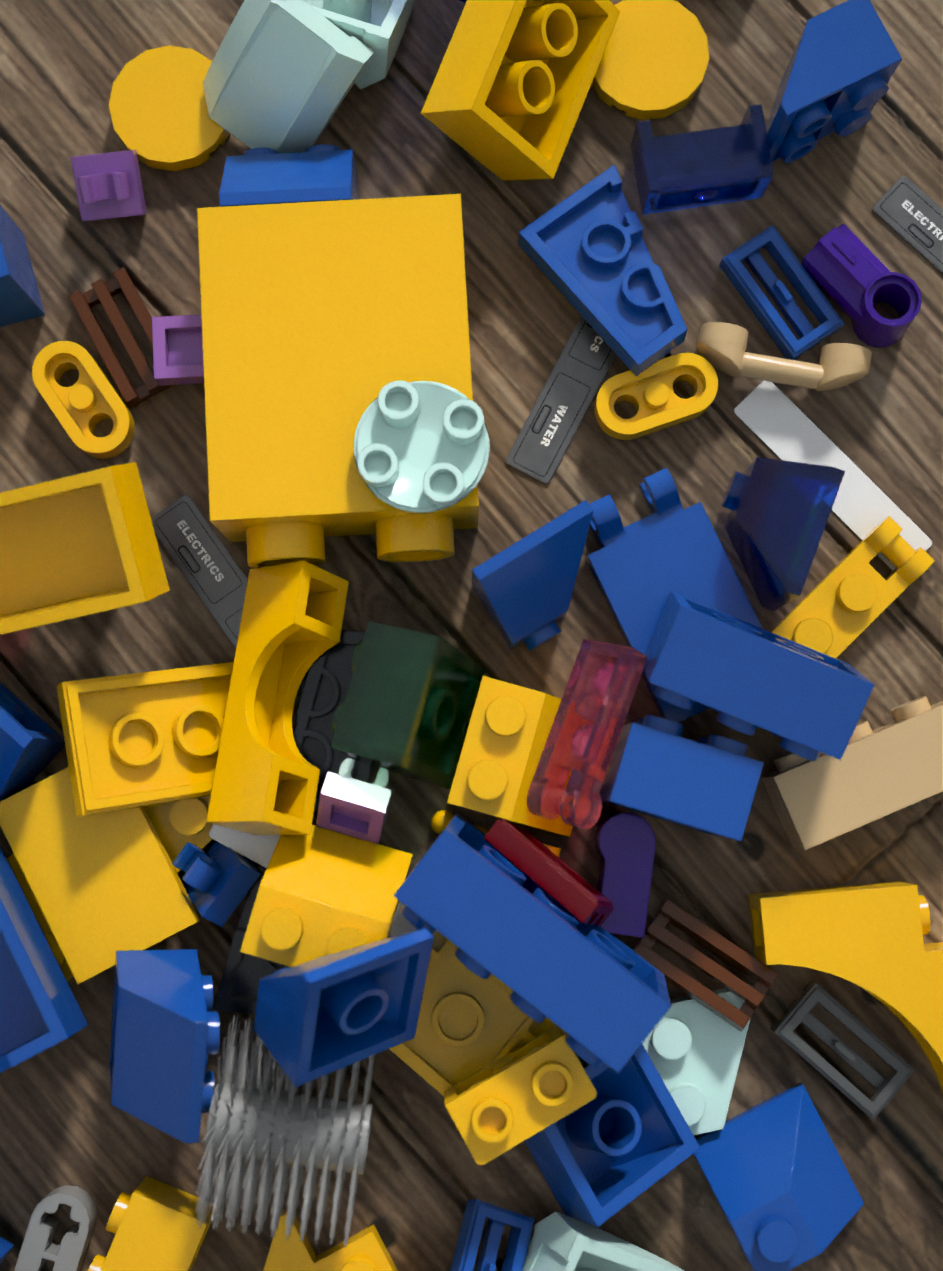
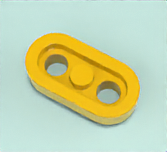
[32,341,135,459]
[594,353,718,440]

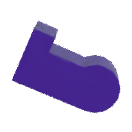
[595,812,655,938]

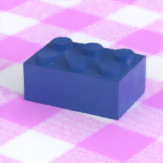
[641,591,875,761]

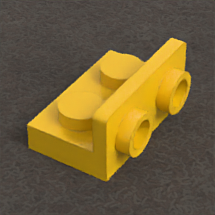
[444,1025,597,1165]

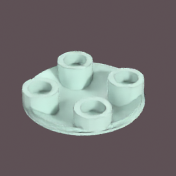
[354,380,490,513]

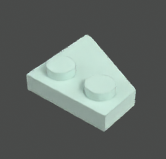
[642,983,754,1135]

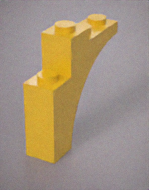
[748,881,943,1093]

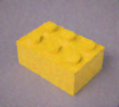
[420,0,620,181]

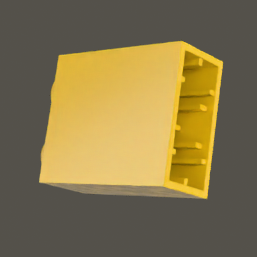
[197,194,479,568]

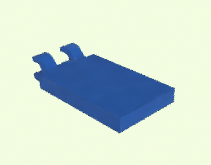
[585,468,762,723]

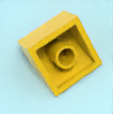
[447,676,604,837]
[240,824,413,967]

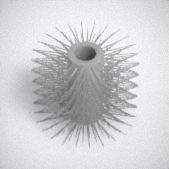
[196,1015,376,1247]

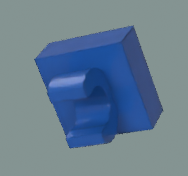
[172,841,261,927]

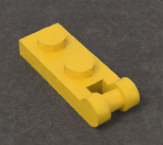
[770,516,934,658]

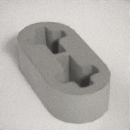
[14,1185,97,1271]

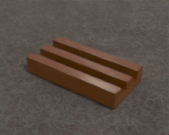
[69,267,173,408]
[634,899,778,1032]

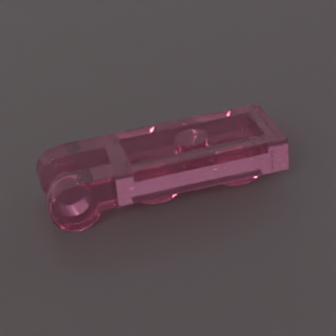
[527,639,647,829]

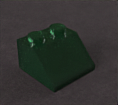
[330,621,486,790]

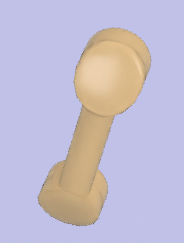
[696,322,872,392]

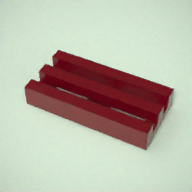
[484,819,615,926]

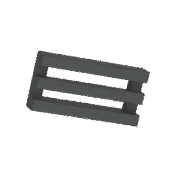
[770,980,915,1120]

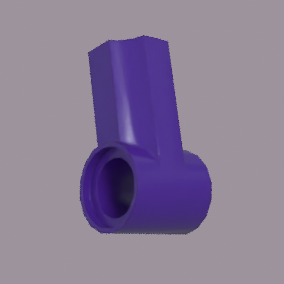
[801,223,922,348]

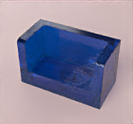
[631,104,774,215]

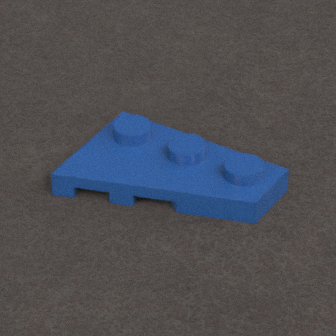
[518,164,687,376]

